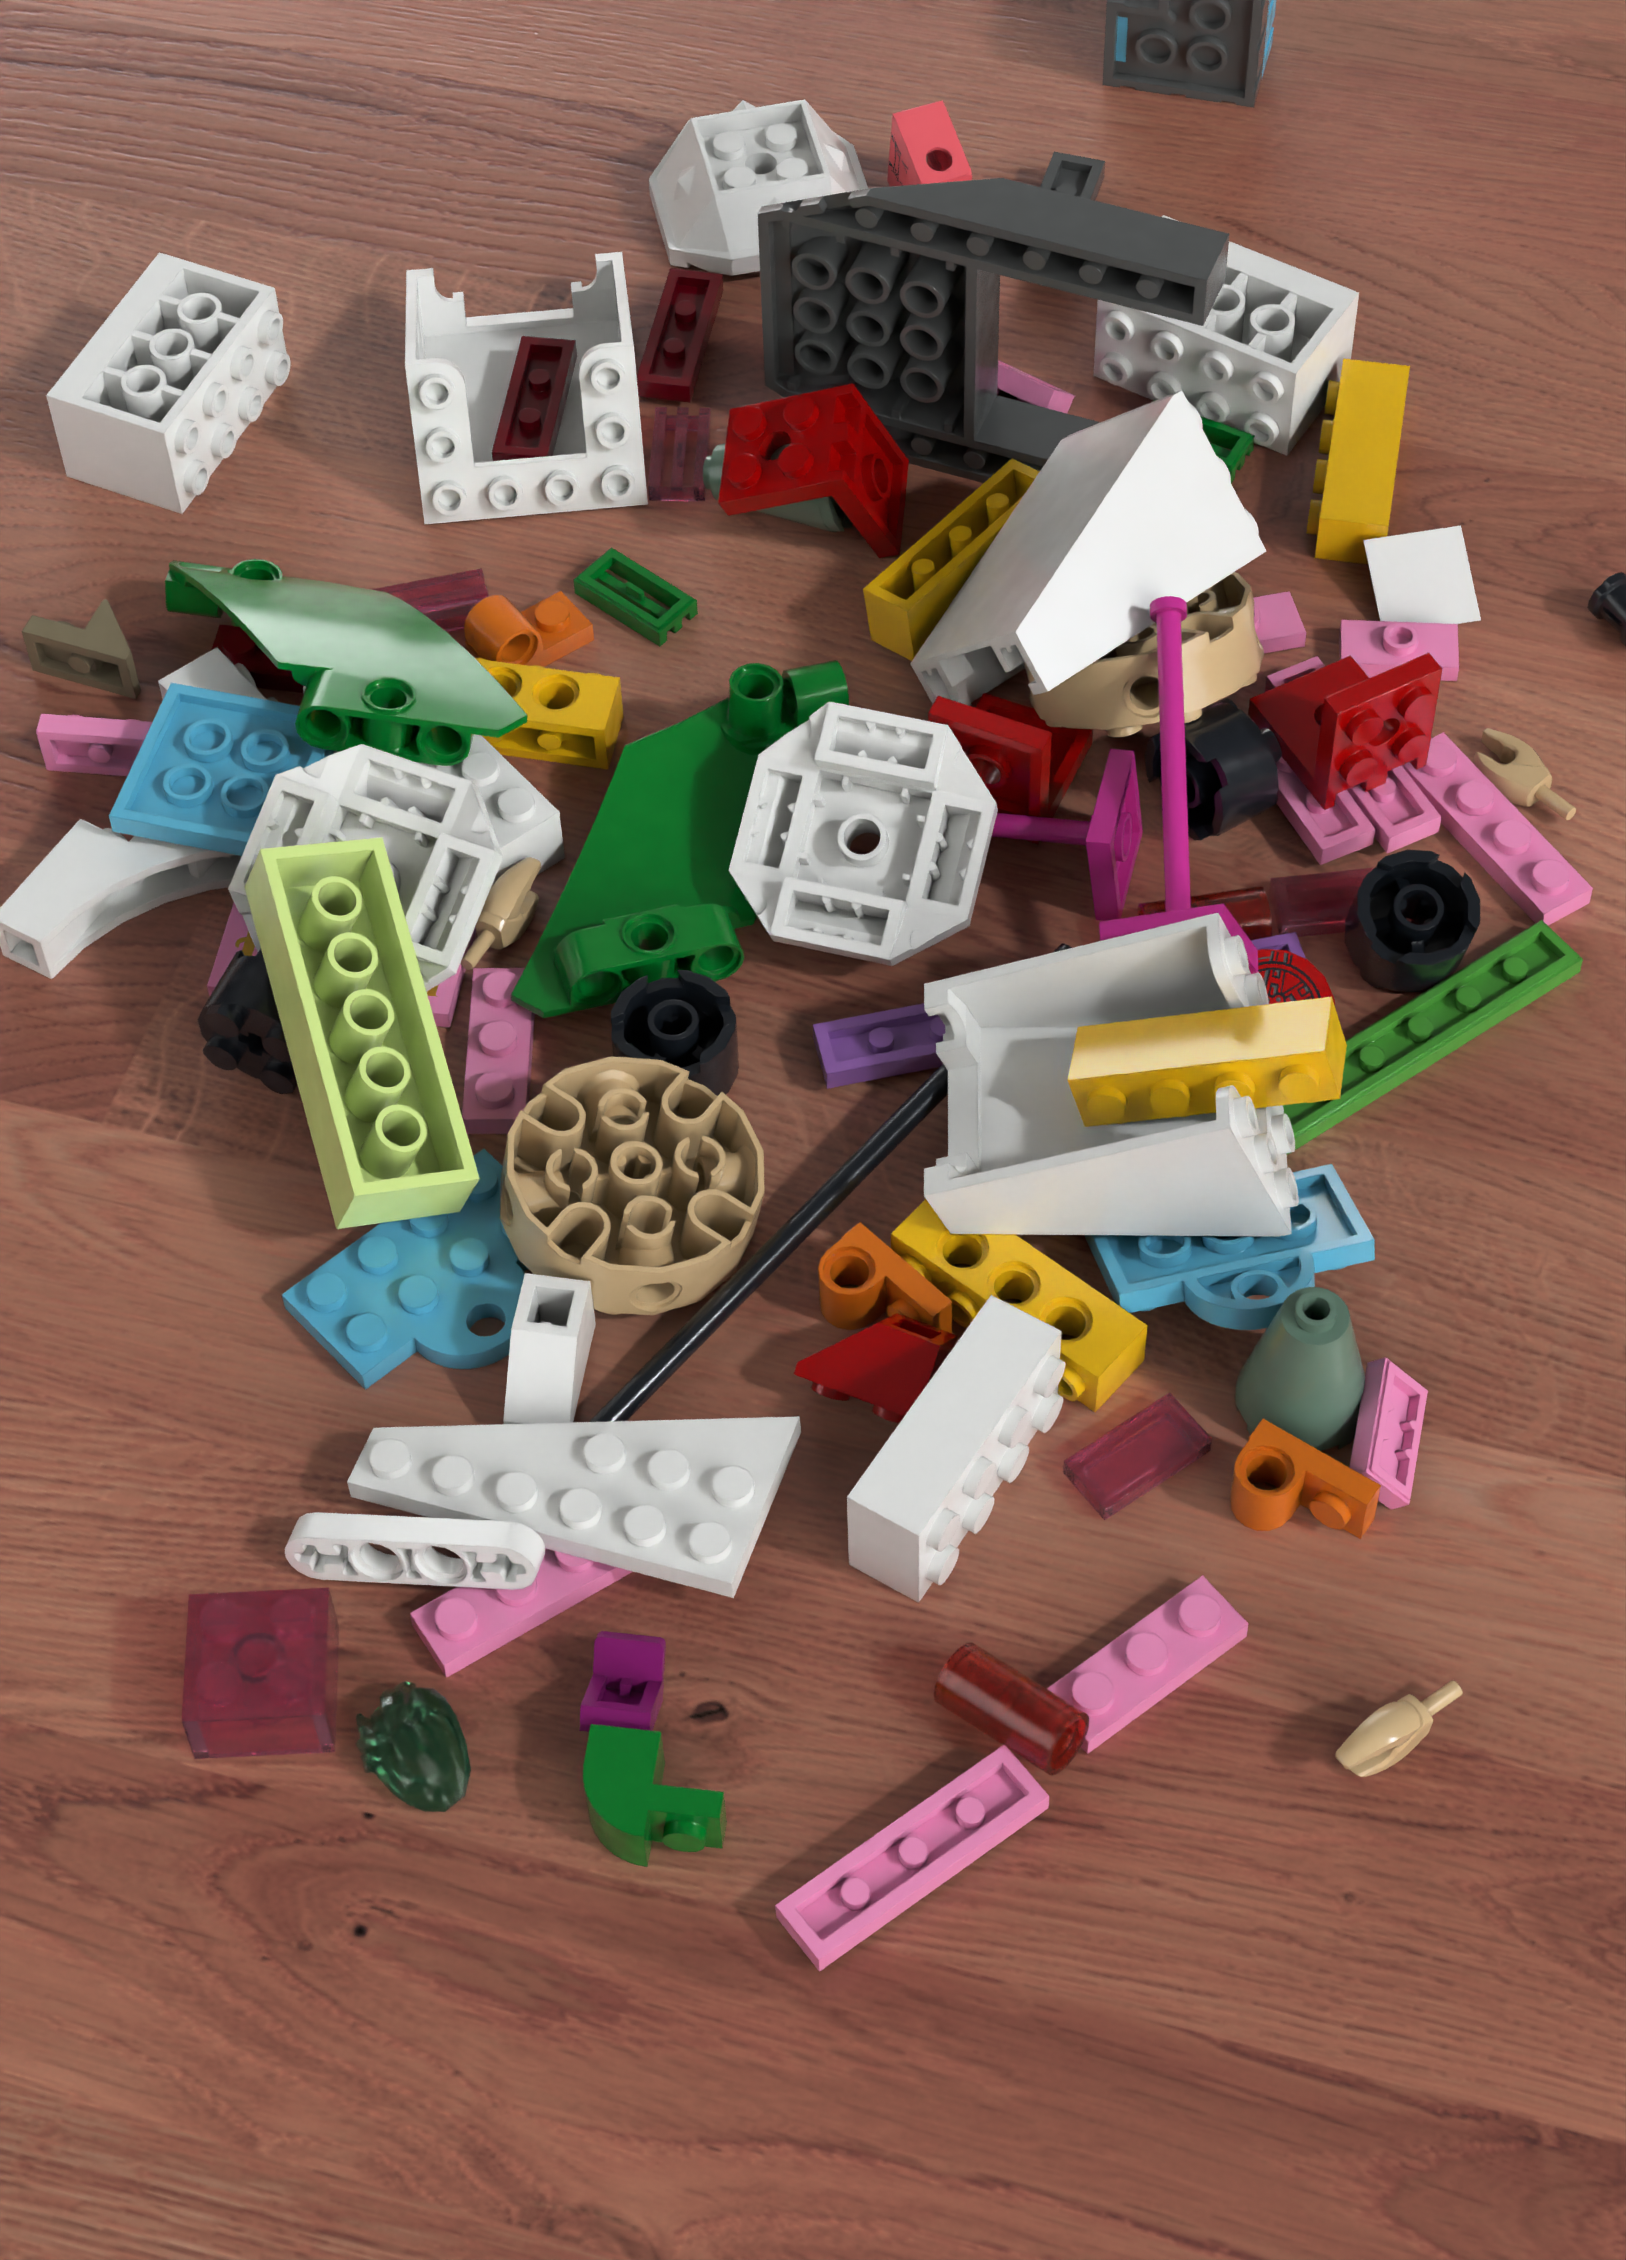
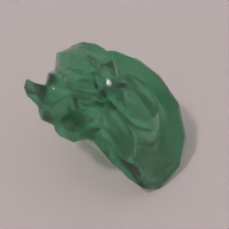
[356,1682,471,1812]

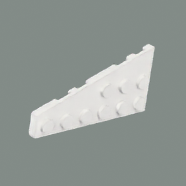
[347,1416,801,1598]

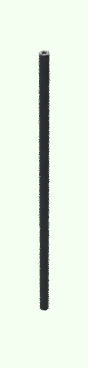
[589,943,1072,1422]

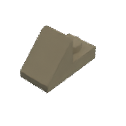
[22,599,141,699]

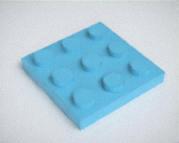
[109,683,334,856]

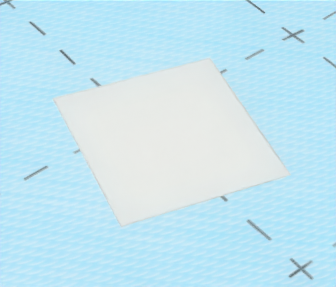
[1363,525,1481,624]

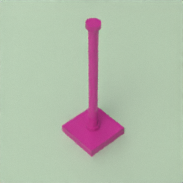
[1099,596,1259,974]
[992,749,1143,921]

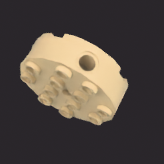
[1023,572,1264,737]
[500,1056,765,1315]

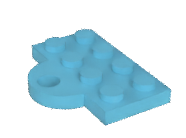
[282,1149,528,1390]
[1085,1164,1375,1330]

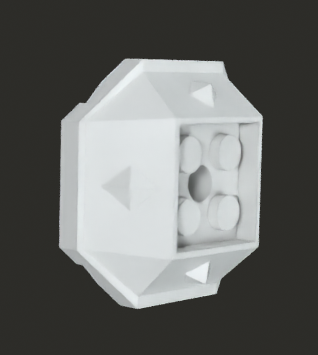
[649,99,868,276]
[729,701,998,966]
[228,744,503,992]

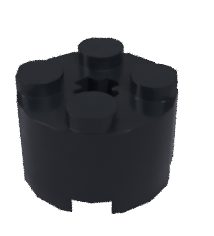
[1145,698,1282,841]
[1345,849,1480,992]
[198,948,297,1094]
[611,970,739,1096]

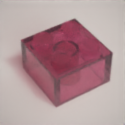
[182,1588,339,1759]

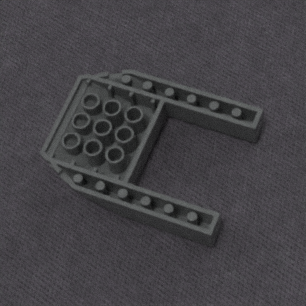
[758,178,1229,483]

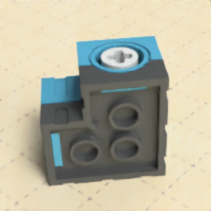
[1102,0,1277,108]

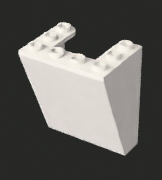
[405,252,648,524]
[910,390,1266,706]
[924,913,1299,1237]

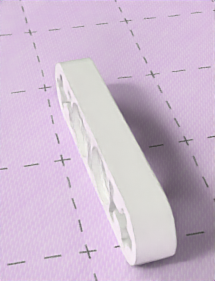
[284,1512,545,1590]

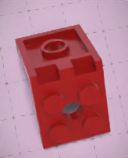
[718,383,909,558]
[1248,653,1443,810]
[928,693,1093,844]

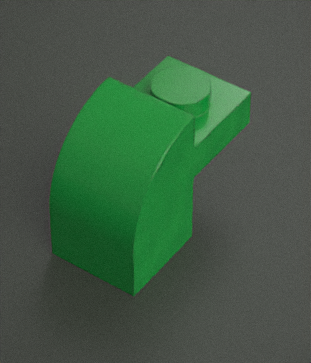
[583,1724,727,1867]

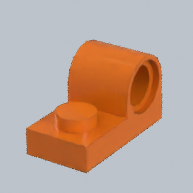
[464,591,594,667]
[818,1222,952,1333]
[1230,1419,1381,1539]

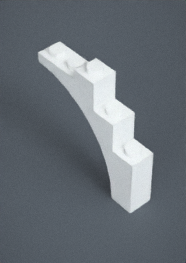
[0,819,242,979]

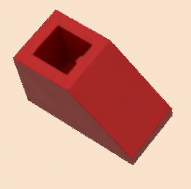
[794,1313,958,1423]

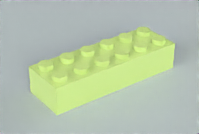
[245,837,480,1229]

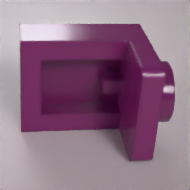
[579,1631,666,1732]

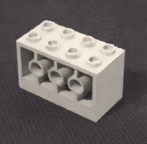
[1093,215,1359,456]
[46,252,291,514]

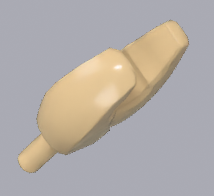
[1472,728,1576,820]
[460,857,541,970]
[1335,1681,1463,1777]

